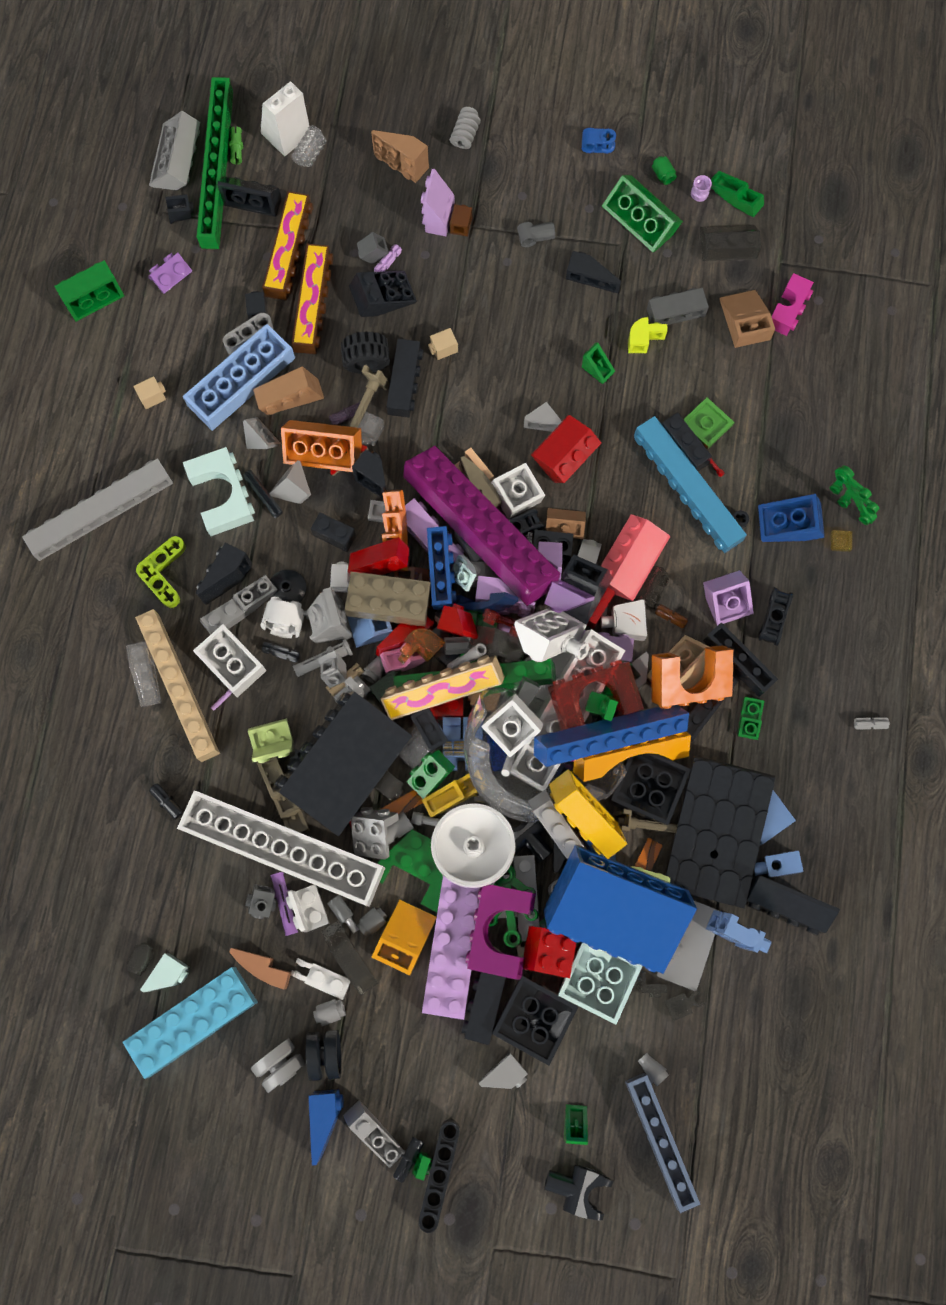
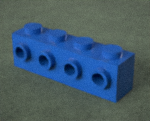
[427,526,457,610]

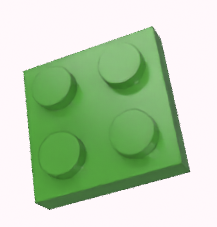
[683,398,734,450]

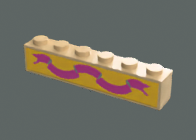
[381,655,505,720]

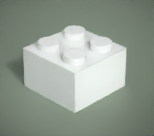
[492,463,545,519]
[481,693,543,757]

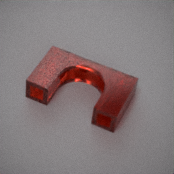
[548,659,644,730]

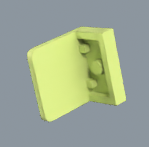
[248,718,293,763]

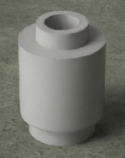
[313,999,346,1026]

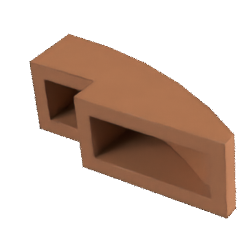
[230,948,291,989]

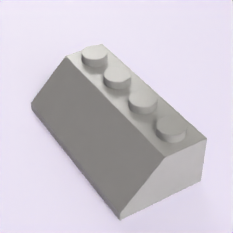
[149,111,200,190]

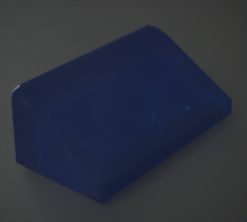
[486,733,507,771]

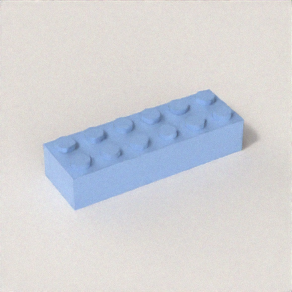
[182,324,295,431]

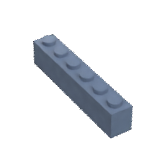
[625,1073,700,1213]

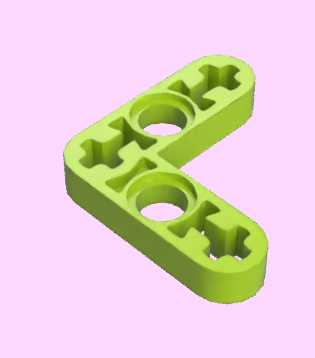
[136,536,186,608]

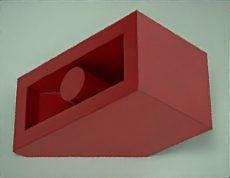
[437,604,478,639]

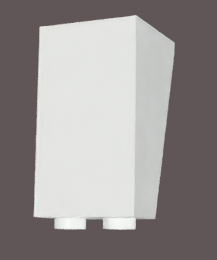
[261,81,311,156]

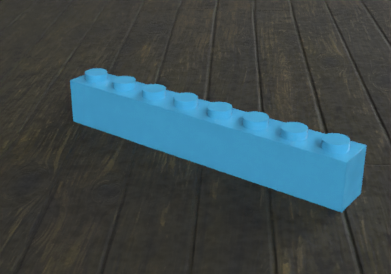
[634,416,747,553]

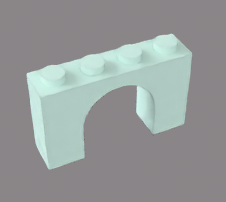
[183,447,255,536]

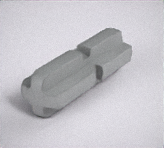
[854,717,890,730]

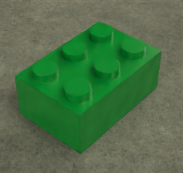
[54,260,124,322]

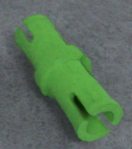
[229,126,243,164]

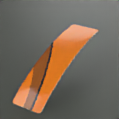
[380,790,423,814]
[635,838,662,871]

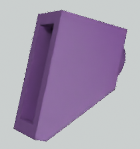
[544,580,595,613]

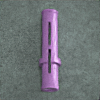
[270,872,298,936]

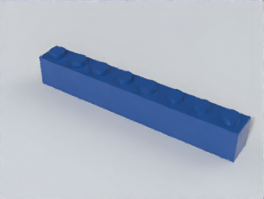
[534,705,689,767]

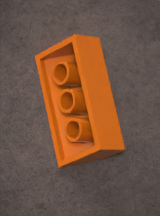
[281,420,362,472]

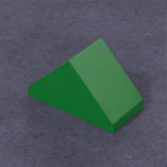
[582,342,615,384]
[564,1104,588,1145]

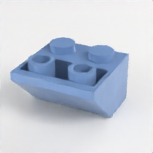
[347,616,392,648]

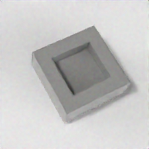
[368,500,386,522]

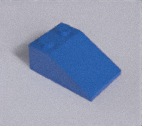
[758,494,825,542]
[309,1089,344,1166]

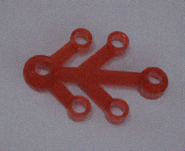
[483,608,519,638]

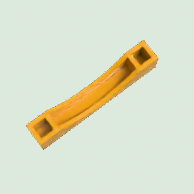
[573,732,691,782]

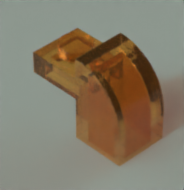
[398,629,445,665]

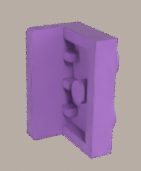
[148,253,192,294]

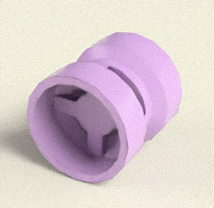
[691,175,712,202]

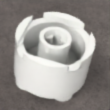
[261,597,304,638]

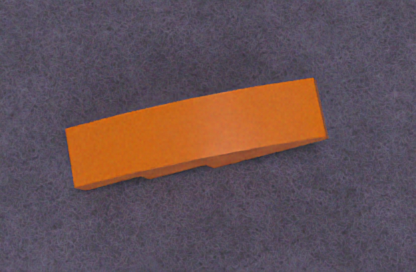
[382,490,408,572]

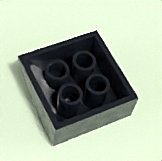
[609,753,691,826]
[492,976,578,1066]

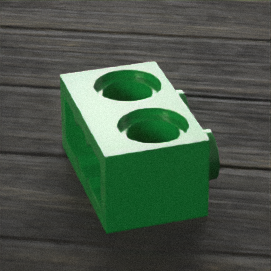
[407,750,455,799]

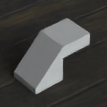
[625,652,649,698]

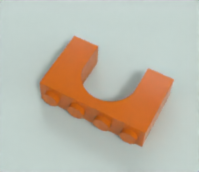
[652,645,733,709]

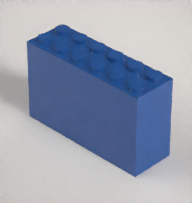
[544,845,697,974]

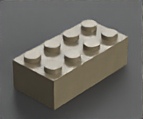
[345,572,431,627]

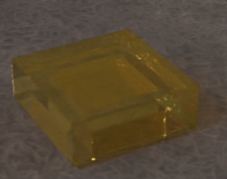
[831,530,852,552]

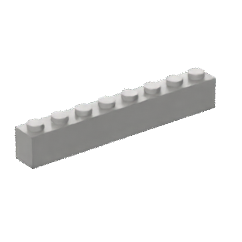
[22,458,173,561]

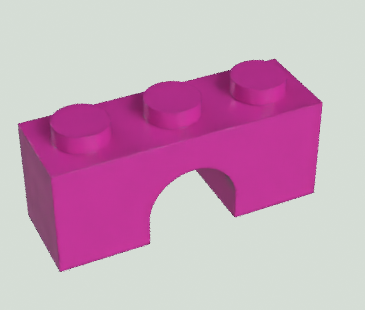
[771,273,814,336]

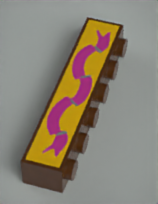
[262,191,313,301]
[292,244,333,354]

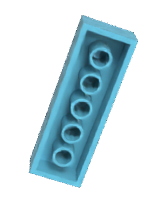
[123,967,258,1079]

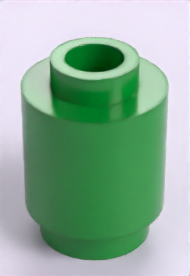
[652,156,677,185]

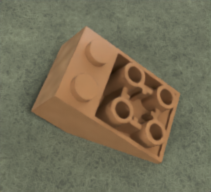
[371,130,429,183]
[720,290,775,348]

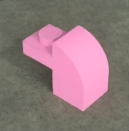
[380,639,429,673]

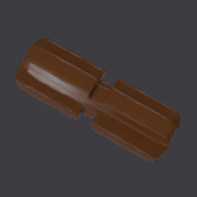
[655,604,688,628]

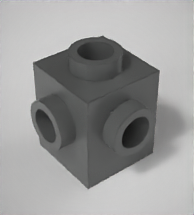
[245,884,277,919]

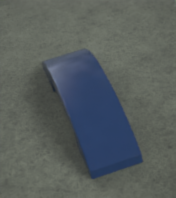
[453,592,519,615]

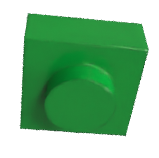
[412,1152,432,1181]

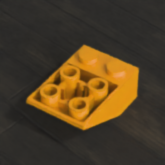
[372,900,437,975]

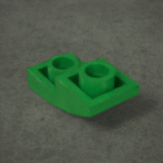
[738,697,765,740]

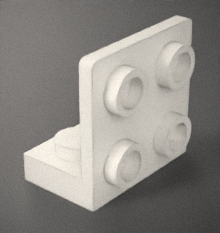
[286,885,330,932]

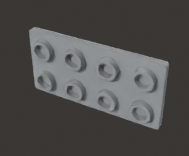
[657,901,719,991]

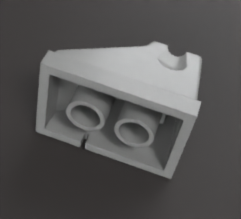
[303,587,353,643]

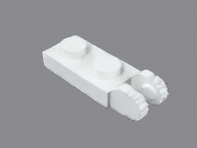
[290,958,351,1000]

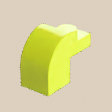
[628,317,667,353]

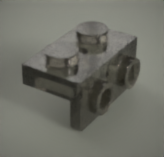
[634,565,669,609]

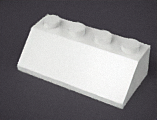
[514,608,586,662]

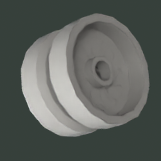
[250,1038,306,1093]

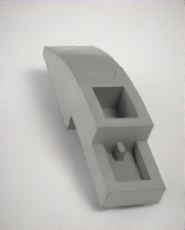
[200,575,277,635]

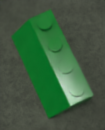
[602,175,683,252]

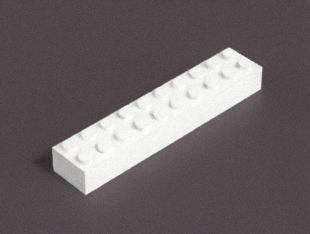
[177,790,385,907]

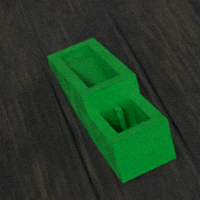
[711,171,764,217]

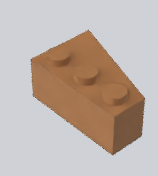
[253,366,324,415]

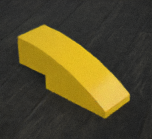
[422,770,488,818]

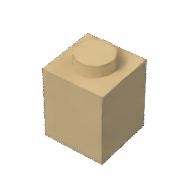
[428,328,458,360]
[134,376,166,409]

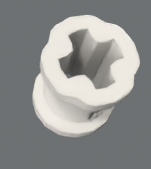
[562,635,589,660]

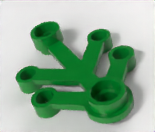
[829,465,880,525]
[489,865,539,947]

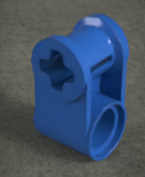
[581,128,616,153]

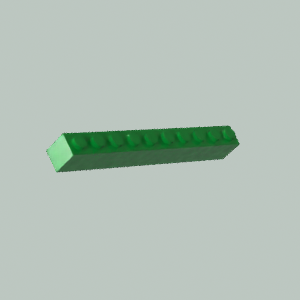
[197,77,233,249]

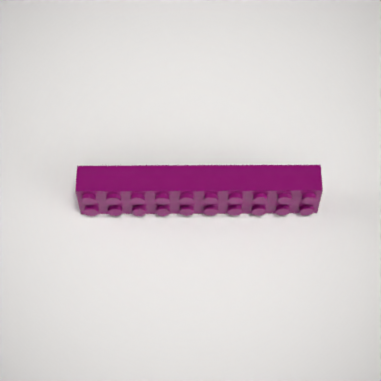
[403,446,561,606]

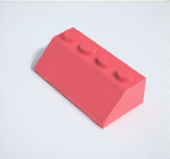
[601,514,670,601]

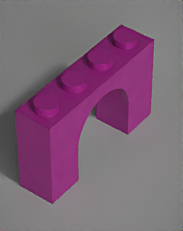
[466,885,536,980]

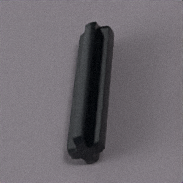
[243,470,283,518]

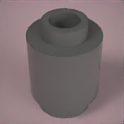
[356,907,387,938]

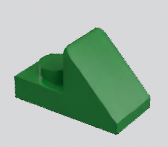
[585,691,618,721]

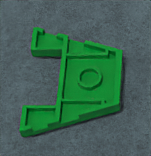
[377,830,443,913]

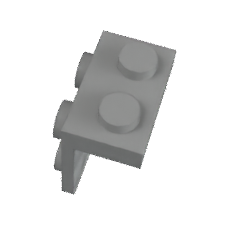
[351,807,399,860]

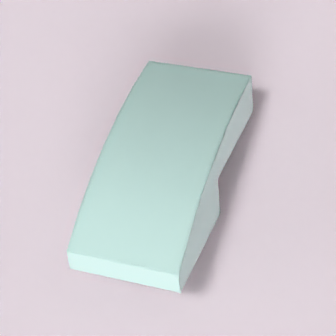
[451,555,477,591]

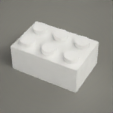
[193,624,266,697]

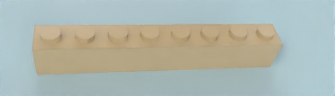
[135,609,220,762]

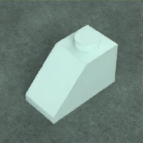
[140,953,189,992]

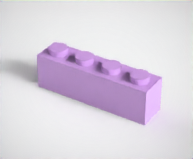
[405,499,464,570]

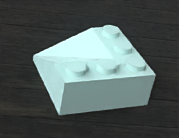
[557,942,642,1025]

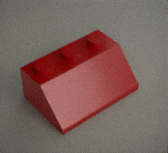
[531,415,601,483]

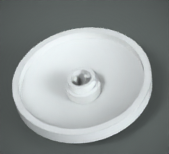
[431,804,515,888]

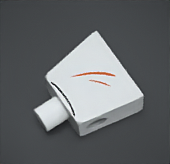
[601,600,647,641]

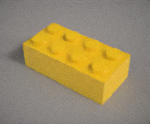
[549,769,627,859]

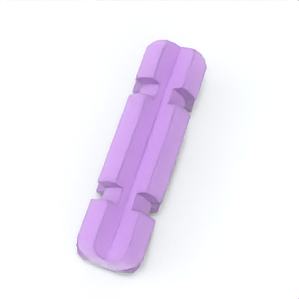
[374,244,402,272]

